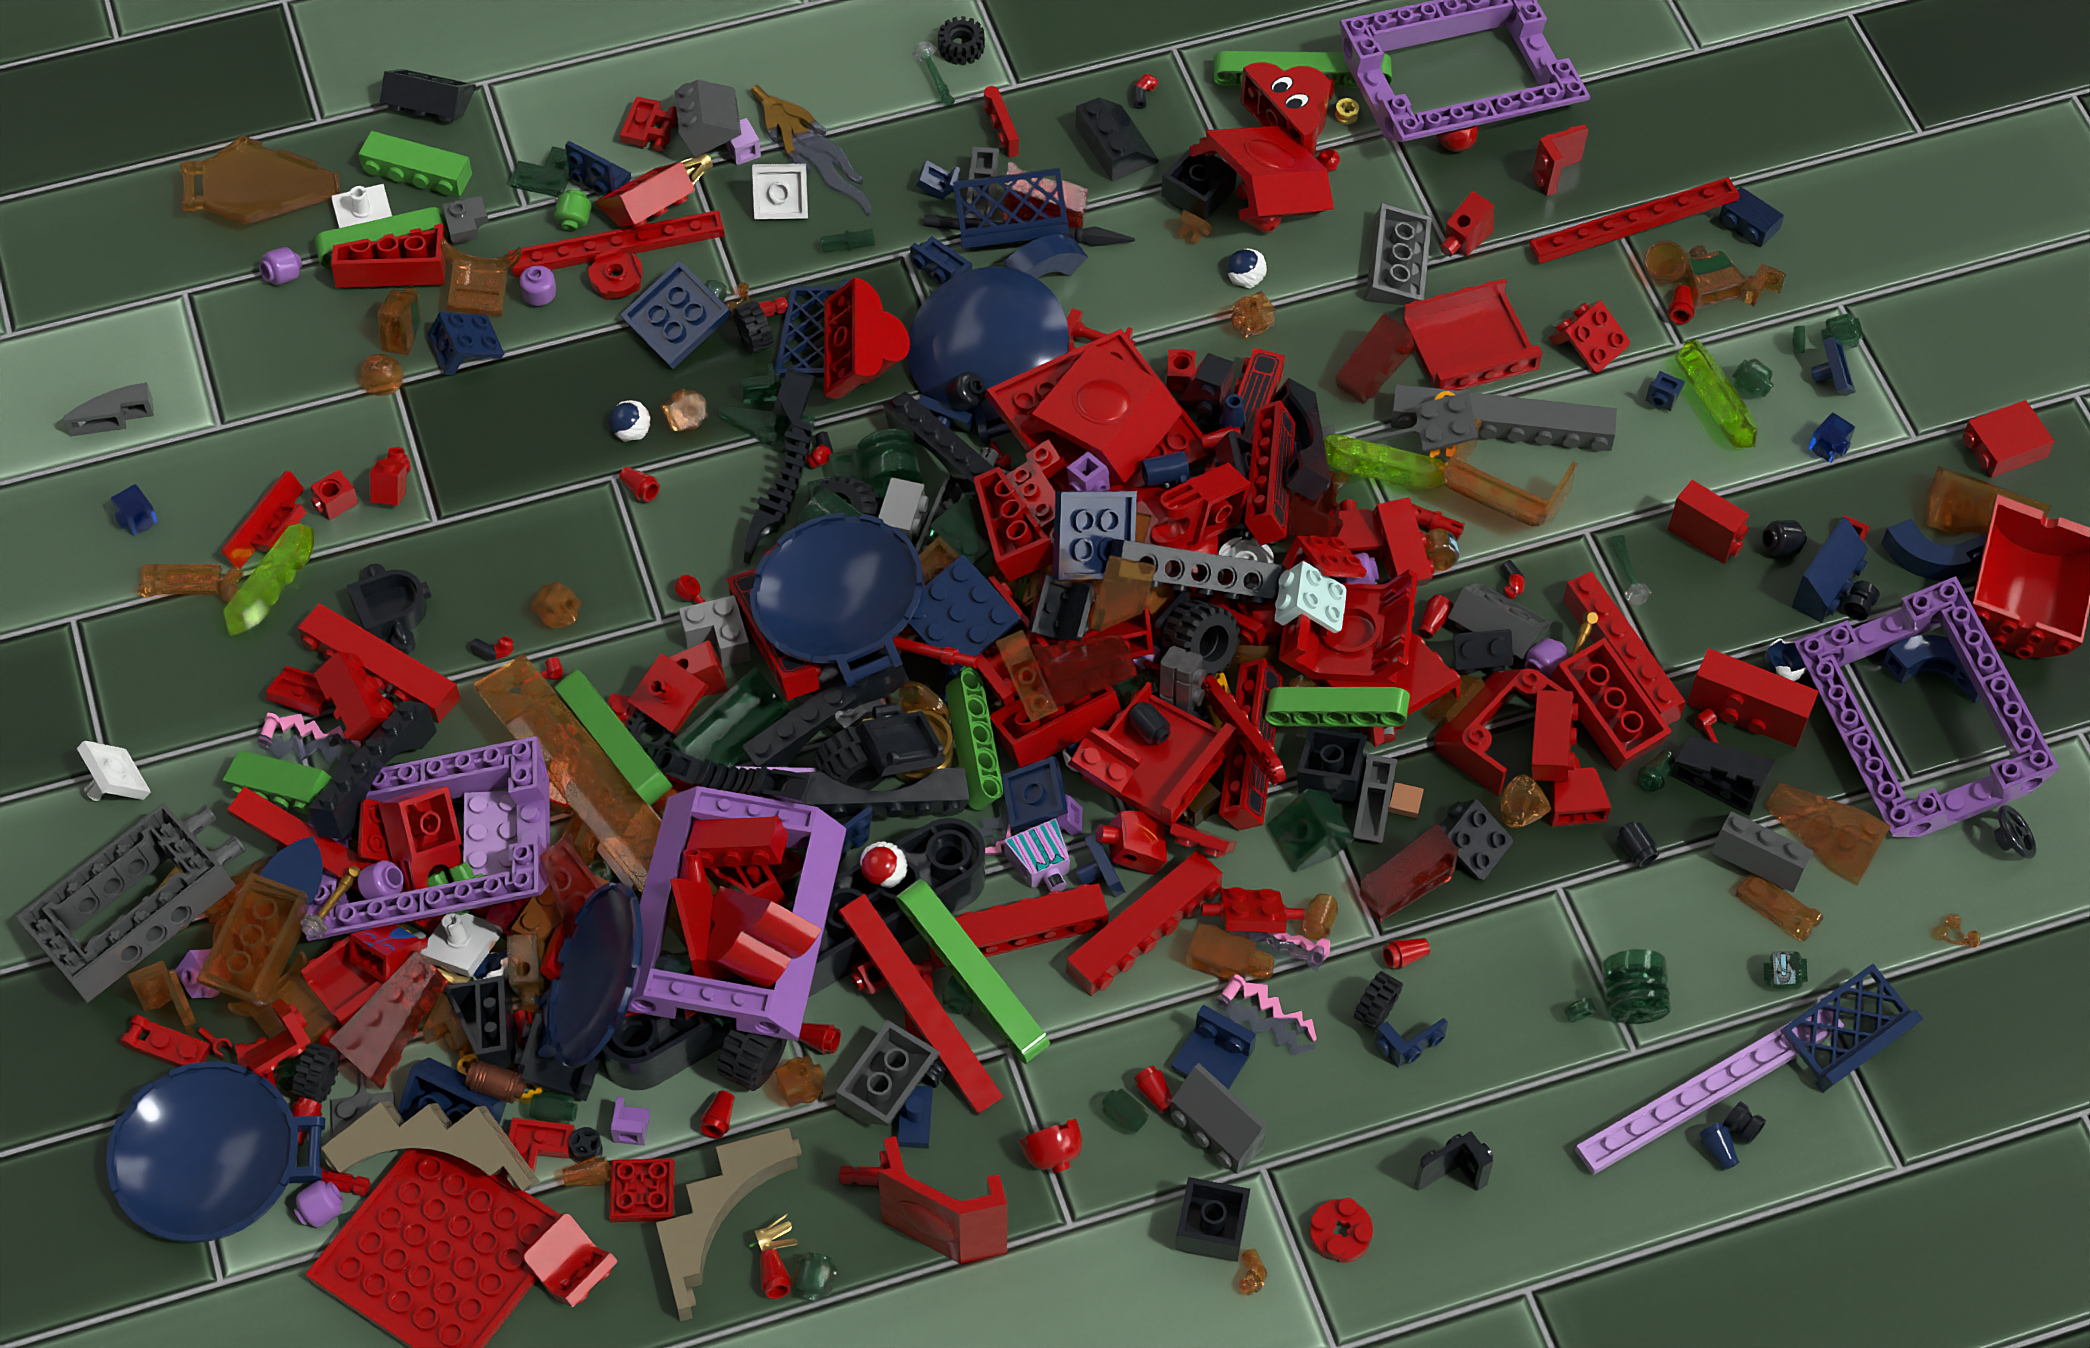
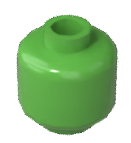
[554,189,592,232]

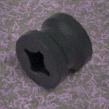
[569,1127,603,1166]

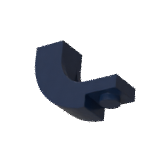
[1004,234,1088,279]
[1881,519,1986,580]
[1883,635,1981,703]

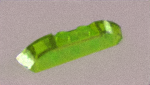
[1675,338,1757,449]
[1324,433,1450,490]
[223,523,314,636]

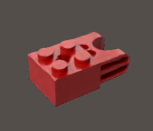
[1150,462,1251,548]
[379,786,463,893]

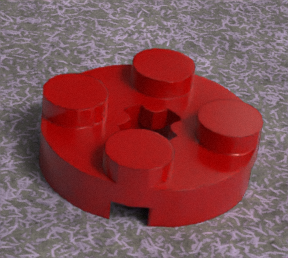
[588,249,643,300]
[1309,1198,1373,1263]

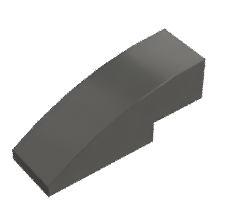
[965,147,1000,220]
[64,382,154,437]
[1353,754,1397,844]

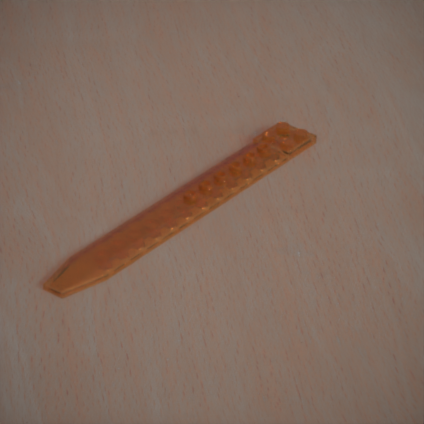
[474,654,776,990]

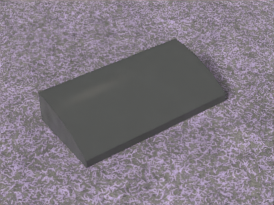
[1366,203,1432,305]

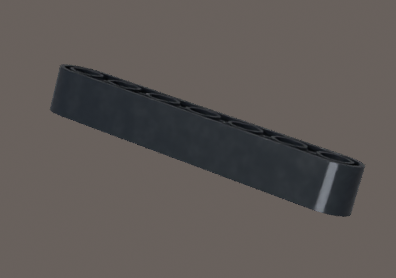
[600,818,985,1090]

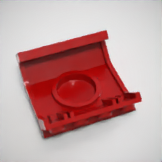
[1189,125,1334,221]
[1020,344,1183,487]
[1279,558,1418,683]
[878,1136,1007,1264]

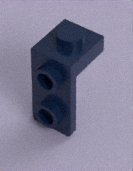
[1375,1018,1448,1068]

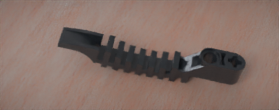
[743,368,815,565]
[641,744,816,804]

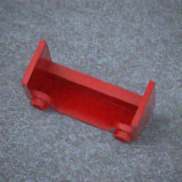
[1434,669,1574,796]

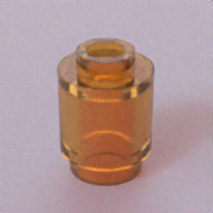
[1301,894,1339,940]

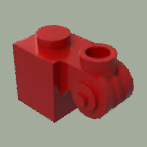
[370,447,411,506]

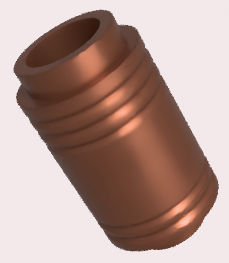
[465,1061,526,1104]

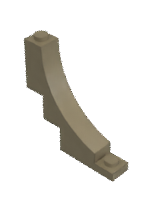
[321,1101,540,1191]
[656,1128,802,1322]

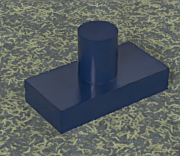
[1811,337,1856,396]
[919,395,975,434]
[1076,833,1126,897]
[898,1086,933,1149]

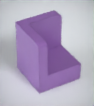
[611,1096,650,1146]

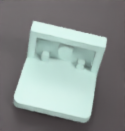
[1274,561,1347,633]

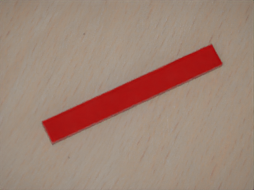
[1529,177,1739,264]
[508,210,725,277]
[227,786,446,935]
[838,894,1004,1115]

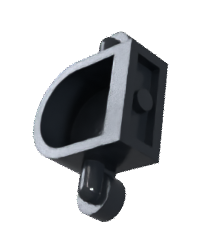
[346,564,432,654]

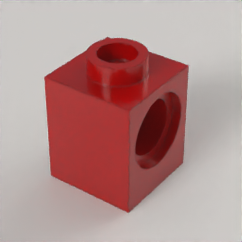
[1166,349,1196,393]
[310,469,358,520]
[850,956,887,994]

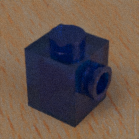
[1809,412,1855,463]
[111,484,158,536]

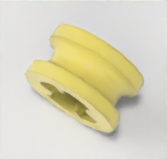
[1335,98,1359,125]

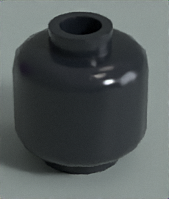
[945,371,986,411]
[1762,520,1807,557]

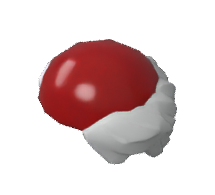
[860,841,907,888]

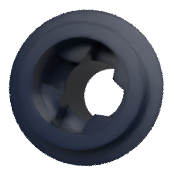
[1219,394,1246,430]
[1699,1122,1740,1171]

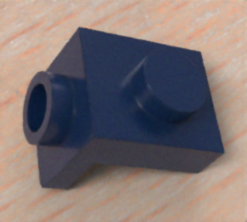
[916,160,961,200]
[1645,371,1685,411]

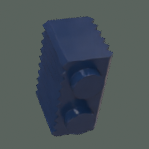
[1719,187,1784,247]

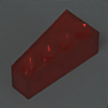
[329,950,448,1090]

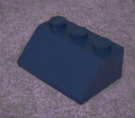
[1792,517,1868,623]
[398,1057,507,1125]

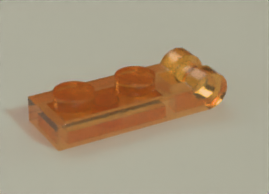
[138,564,222,597]
[1735,873,1823,941]

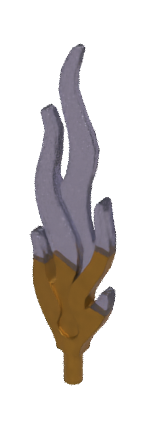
[751,85,871,216]

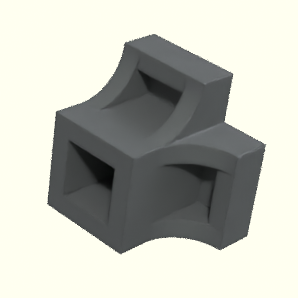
[442,196,489,245]

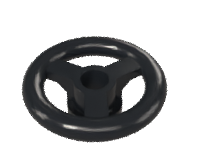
[1994,805,2036,859]

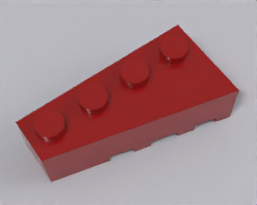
[331,223,447,288]
[973,467,1054,582]

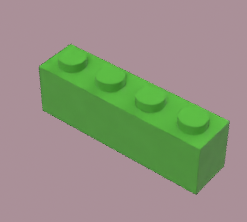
[358,131,472,197]
[223,750,333,815]

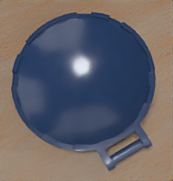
[908,267,1069,443]
[750,513,923,687]
[538,882,643,1067]
[106,1061,326,1243]

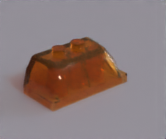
[196,872,308,1007]

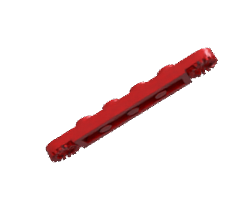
[1201,674,1286,785]

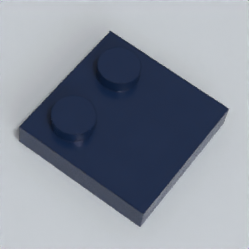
[1001,756,1068,832]

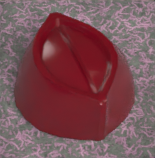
[486,897,530,935]

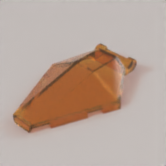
[180,136,340,225]

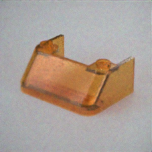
[1443,418,1578,526]
[1085,512,1156,632]

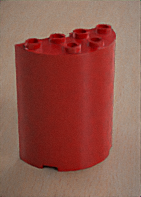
[1971,494,2090,659]

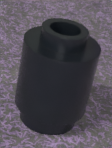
[1128,701,1171,745]
[1617,822,1659,867]

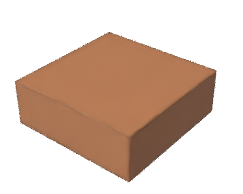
[1388,782,1424,819]

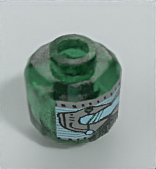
[1763,951,1808,991]

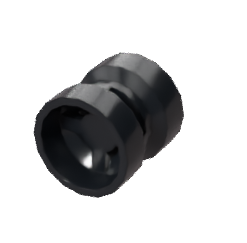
[1841,580,1880,621]
[1723,1101,1767,1145]

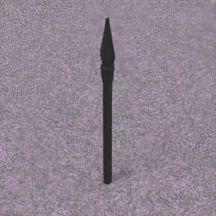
[923,215,1135,246]

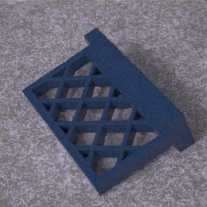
[953,167,1069,249]
[774,280,850,378]
[1780,964,1923,1093]

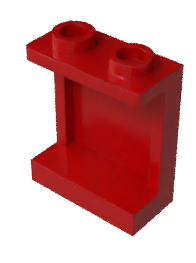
[300,936,398,1035]

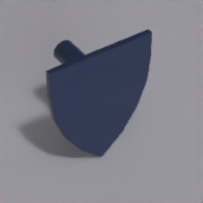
[255,836,323,905]

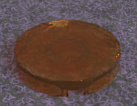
[898,681,951,723]

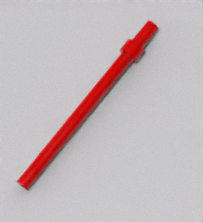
[892,637,979,669]

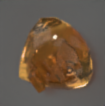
[1501,774,1551,829]

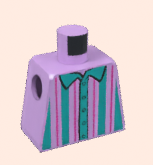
[1004,818,1070,892]

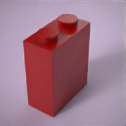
[1962,400,2055,478]
[1668,480,1750,564]

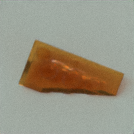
[1925,466,2051,533]
[1766,782,1891,886]

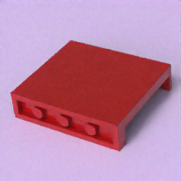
[1402,279,1543,391]
[1307,631,1461,747]
[1083,682,1237,826]

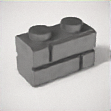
[1159,646,1206,714]

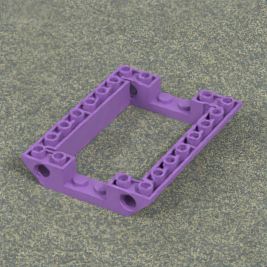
[1339,0,1590,142]
[1794,576,2059,838]
[306,736,551,941]
[628,786,846,1041]

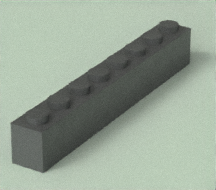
[1391,384,1617,451]

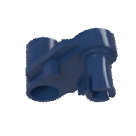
[1141,451,1190,489]

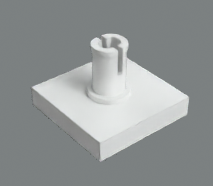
[752,164,808,219]
[331,184,392,228]
[77,741,151,801]
[421,912,503,978]

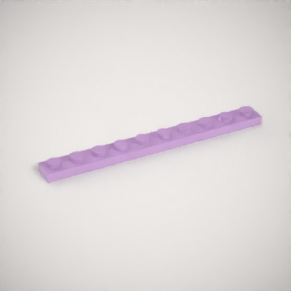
[1575,1009,1844,1175]

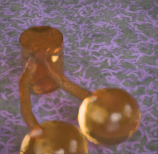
[725,282,750,315]
[1932,914,1980,948]

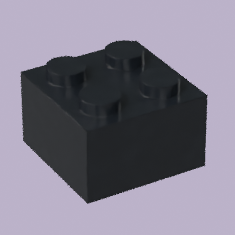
[1161,144,1237,222]
[1297,726,1367,803]
[1175,1177,1251,1262]

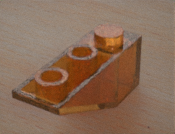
[994,630,1058,722]

